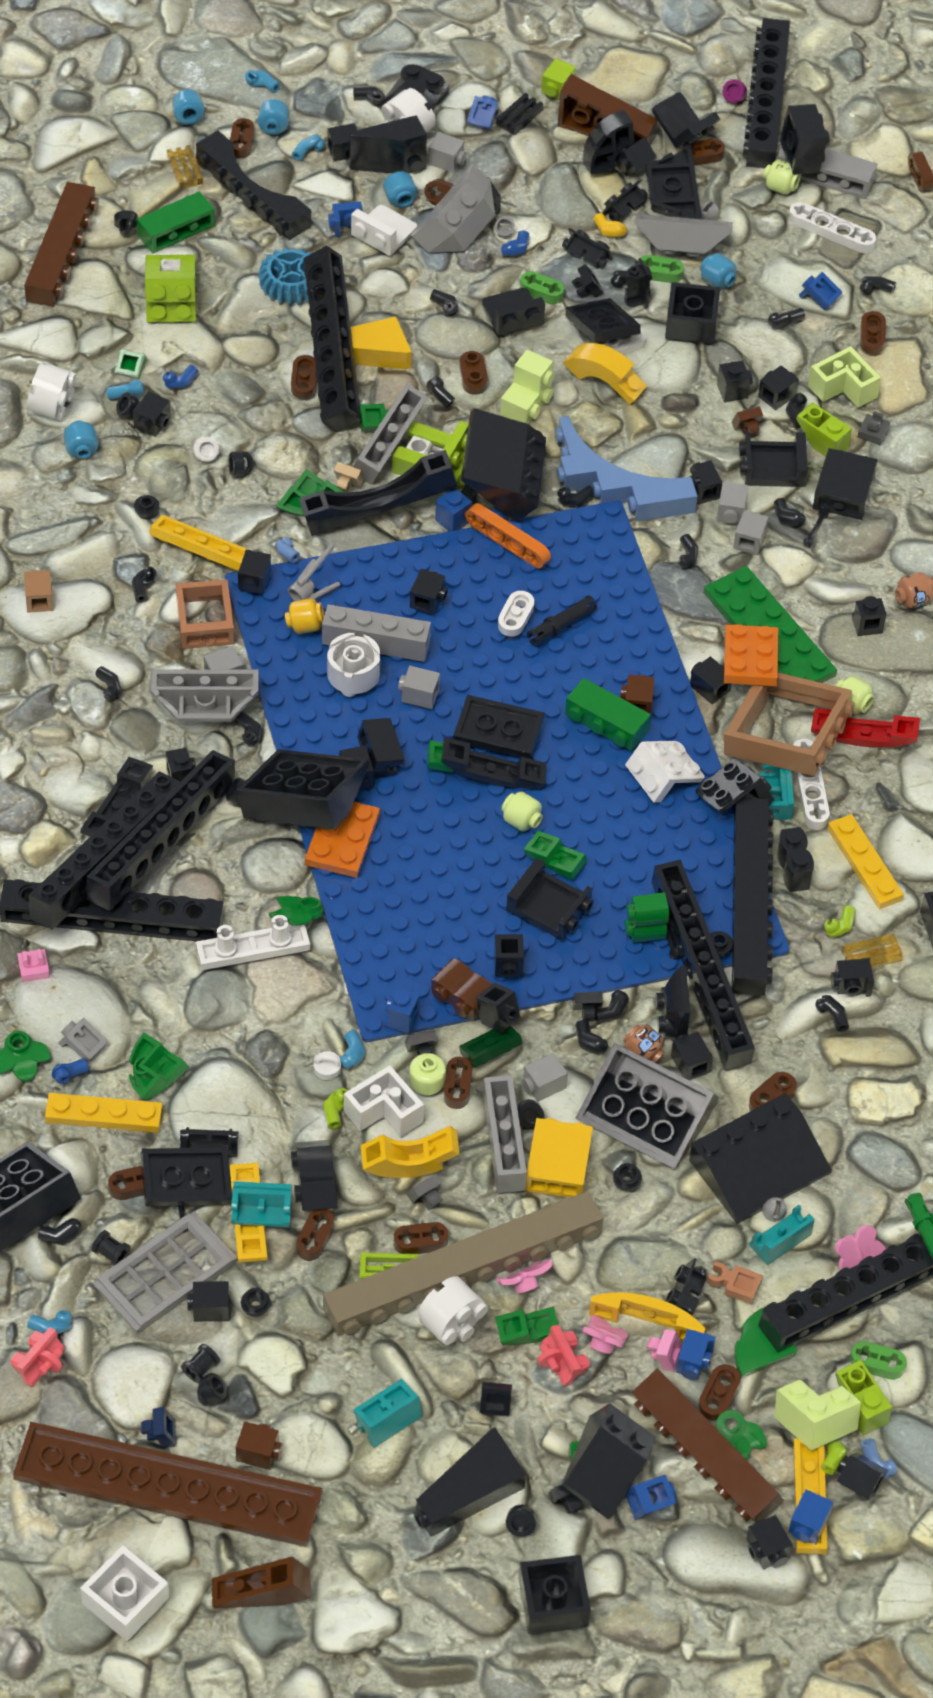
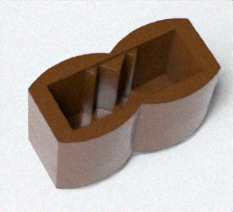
[431,958,492,1020]

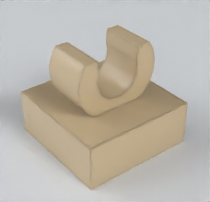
[334,462,364,493]

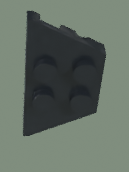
[645,144,702,219]

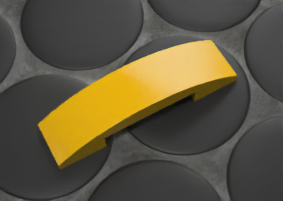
[230,1163,267,1263]
[589,1292,705,1342]

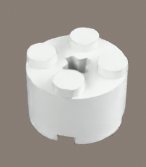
[381,88,436,133]
[27,363,76,421]
[327,633,380,697]
[418,1276,489,1346]

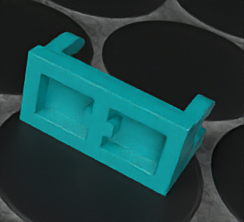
[758,764,794,820]
[231,1181,292,1227]
[749,1205,815,1265]
[353,1379,422,1448]

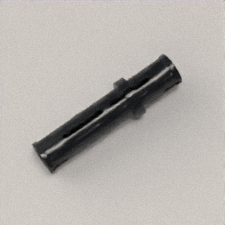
[527,595,597,646]

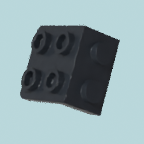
[651,92,721,149]
[482,288,545,336]
[695,758,774,813]

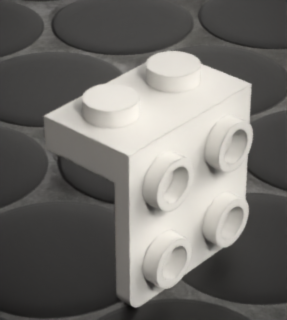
[351,205,417,256]
[625,741,705,802]

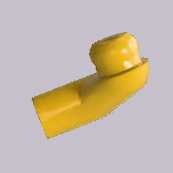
[593,213,627,237]

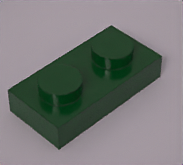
[459,1026,523,1068]

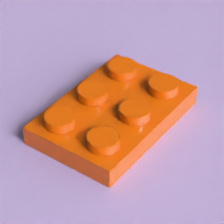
[724,624,778,686]
[305,802,380,878]

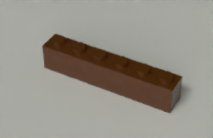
[24,181,99,307]
[631,1368,784,1523]

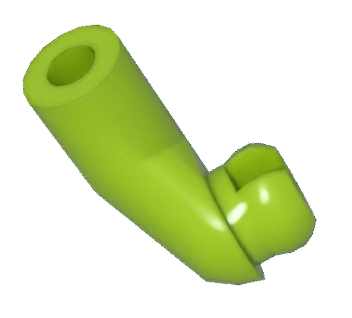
[824,905,856,937]
[323,1088,348,1129]
[821,1441,847,1475]

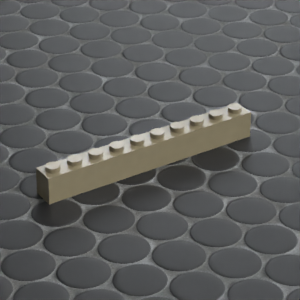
[323,1191,603,1337]

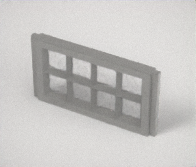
[93,1211,238,1333]

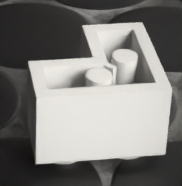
[344,1066,424,1137]

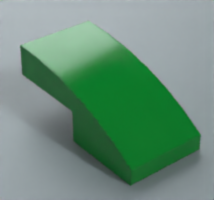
[524,831,587,880]
[495,1306,559,1345]

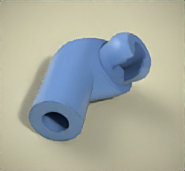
[275,537,300,564]
[860,1438,897,1479]

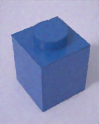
[435,488,472,532]
[788,1489,833,1545]

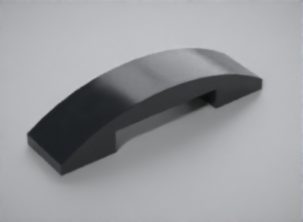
[441,737,546,788]
[80,756,153,836]

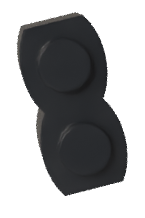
[777,827,814,892]

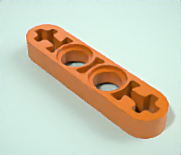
[465,503,551,568]

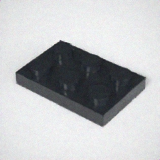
[565,298,641,344]
[453,695,544,759]
[140,1147,232,1206]

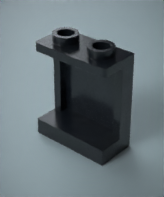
[739,432,808,487]
[812,448,878,520]
[506,857,594,941]

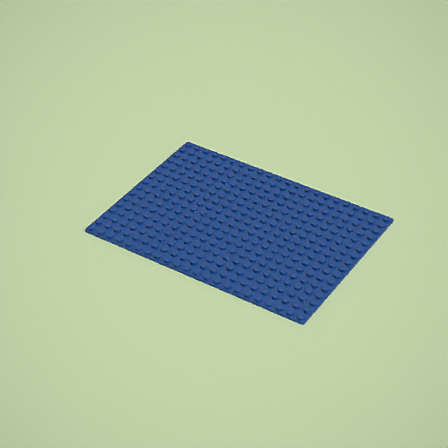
[225,501,789,1042]

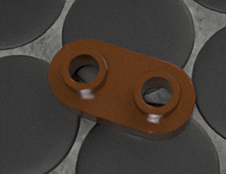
[860,311,886,354]
[459,351,488,395]
[291,355,317,399]
[749,1072,797,1111]
[699,1364,741,1420]

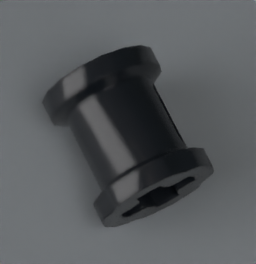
[91,1230,131,1266]
[181,1344,220,1383]

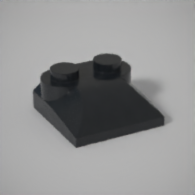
[384,64,449,111]
[655,966,690,1041]

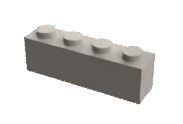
[777,148,877,199]
[353,383,428,484]
[322,604,431,662]
[483,1075,527,1193]

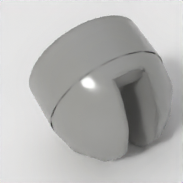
[701,201,719,221]
[495,217,515,236]
[762,1197,787,1222]

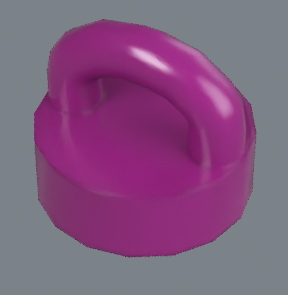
[722,79,747,103]

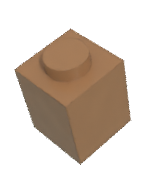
[24,570,53,613]

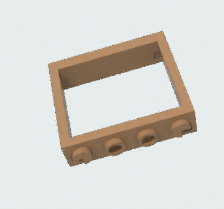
[724,673,855,776]

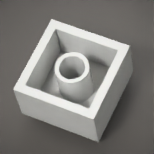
[80,1545,169,1641]

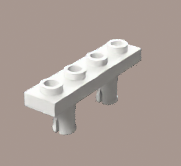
[196,915,310,970]

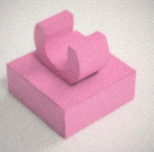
[17,949,50,982]
[646,1329,682,1372]

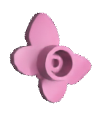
[835,1225,886,1271]
[496,1259,553,1294]
[582,1315,628,1354]

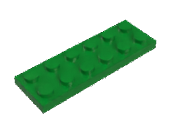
[703,565,837,683]

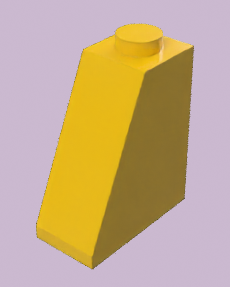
[350,316,412,370]

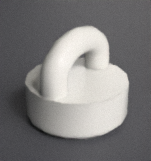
[193,436,219,462]
[313,1051,341,1080]

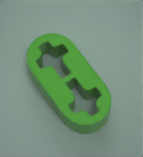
[641,255,684,283]
[520,271,564,304]
[850,1341,907,1380]

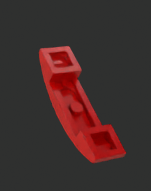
[811,708,921,747]

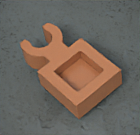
[707,1262,763,1304]

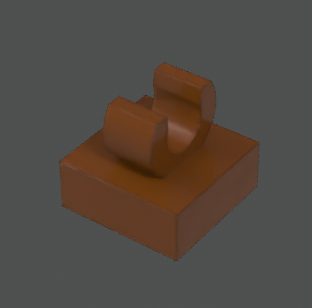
[732,406,763,438]

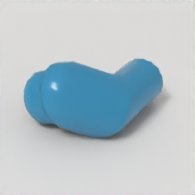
[245,70,280,93]
[291,135,325,161]
[107,380,144,400]
[340,1030,365,1069]
[27,1310,72,1335]

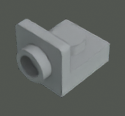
[58,1017,108,1062]

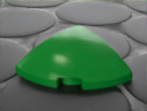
[276,469,344,516]
[129,1033,189,1100]
[734,1307,798,1378]

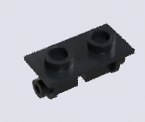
[602,179,648,222]
[562,228,613,268]
[624,258,652,309]
[180,1127,239,1157]
[665,1258,707,1316]

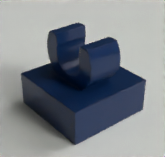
[141,1406,176,1448]

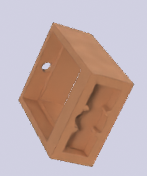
[175,579,234,649]

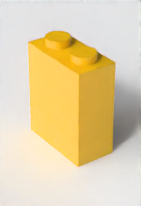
[525,1118,593,1198]

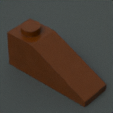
[212,1556,311,1609]

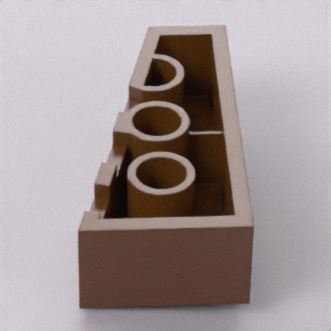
[558,74,657,148]

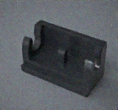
[357,718,405,778]

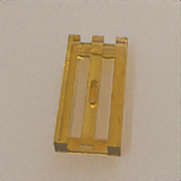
[167,145,203,189]
[841,934,903,968]

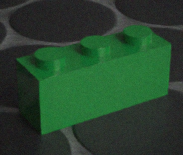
[137,191,215,254]
[565,678,651,751]

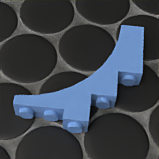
[555,416,697,522]

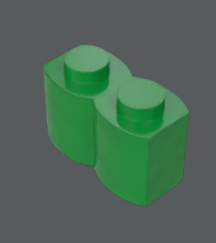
[624,892,669,943]

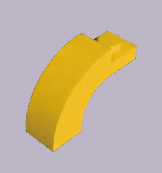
[563,343,647,405]
[361,1126,460,1178]

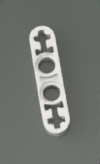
[789,202,876,253]
[793,739,830,830]

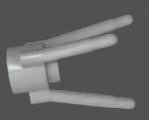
[287,544,340,601]

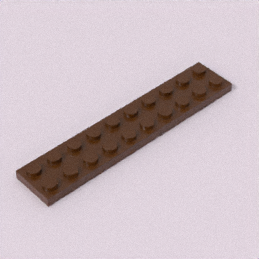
[13,1421,322,1547]

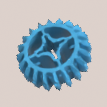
[258,247,312,306]

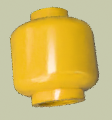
[285,598,325,635]

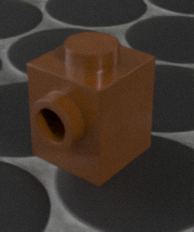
[620,674,655,718]
[235,1421,283,1470]

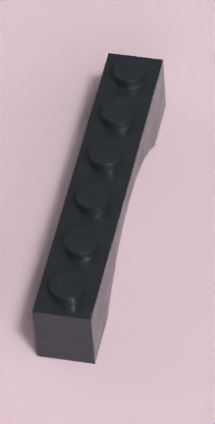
[196,130,311,240]
[299,450,458,536]

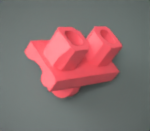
[537,1325,590,1387]
[10,1327,65,1387]

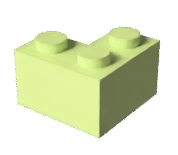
[808,346,881,408]
[500,350,554,424]
[774,1379,861,1451]

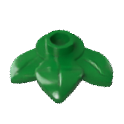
[269,896,323,926]
[0,1031,50,1082]
[716,1410,767,1461]

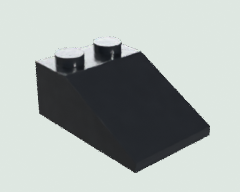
[349,115,427,174]
[561,1403,656,1519]

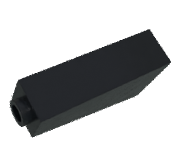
[414,1428,526,1537]

